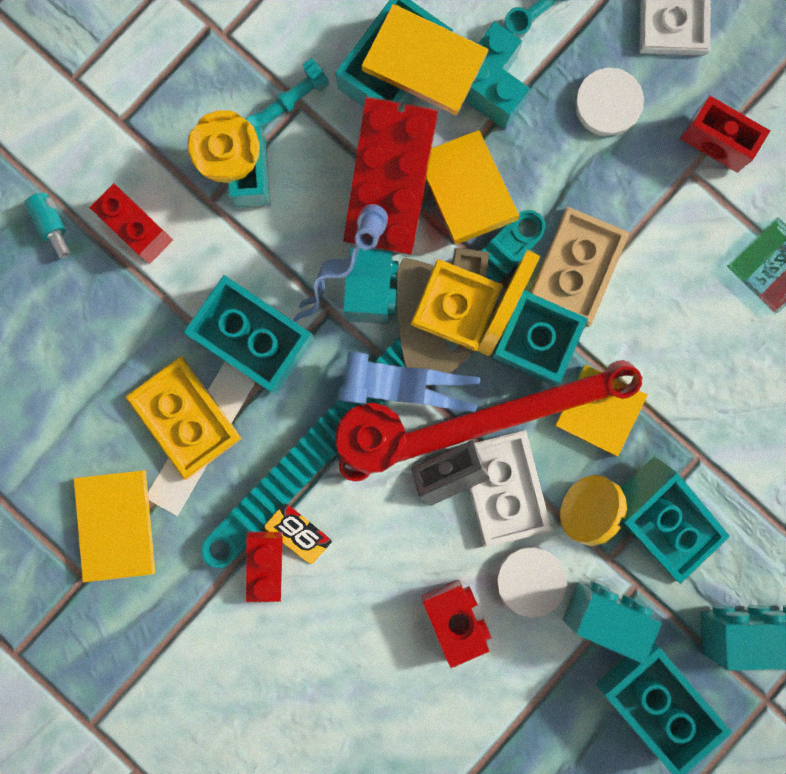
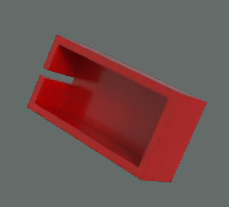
[343,97,439,255]

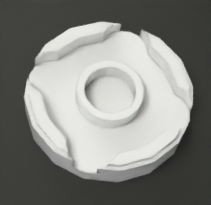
[575,67,644,137]
[496,546,567,618]

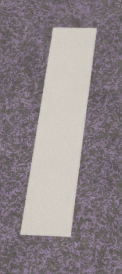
[148,361,255,516]

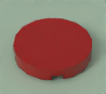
[335,403,406,474]

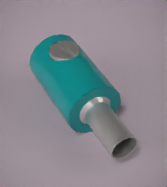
[24,192,71,258]

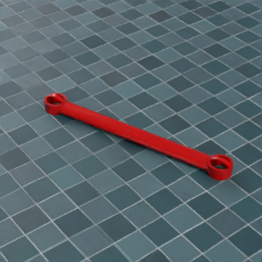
[338,360,642,482]

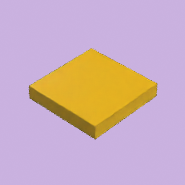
[410,259,503,352]
[554,364,648,457]

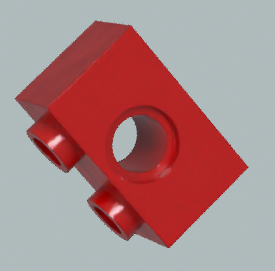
[679,95,771,173]
[89,183,173,264]
[421,580,492,669]

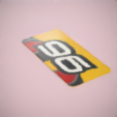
[265,503,332,564]

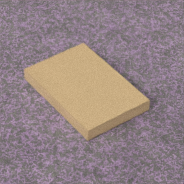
[530,206,630,327]

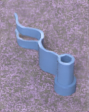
[293,205,388,322]
[338,352,480,412]

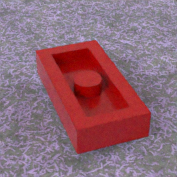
[246,532,283,602]

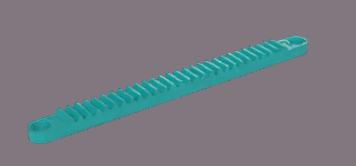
[201,210,546,568]

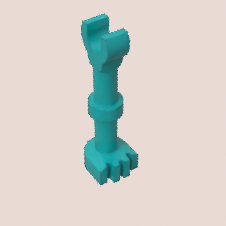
[245,58,330,131]

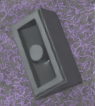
[411,440,490,506]

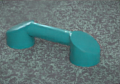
[503,0,569,39]

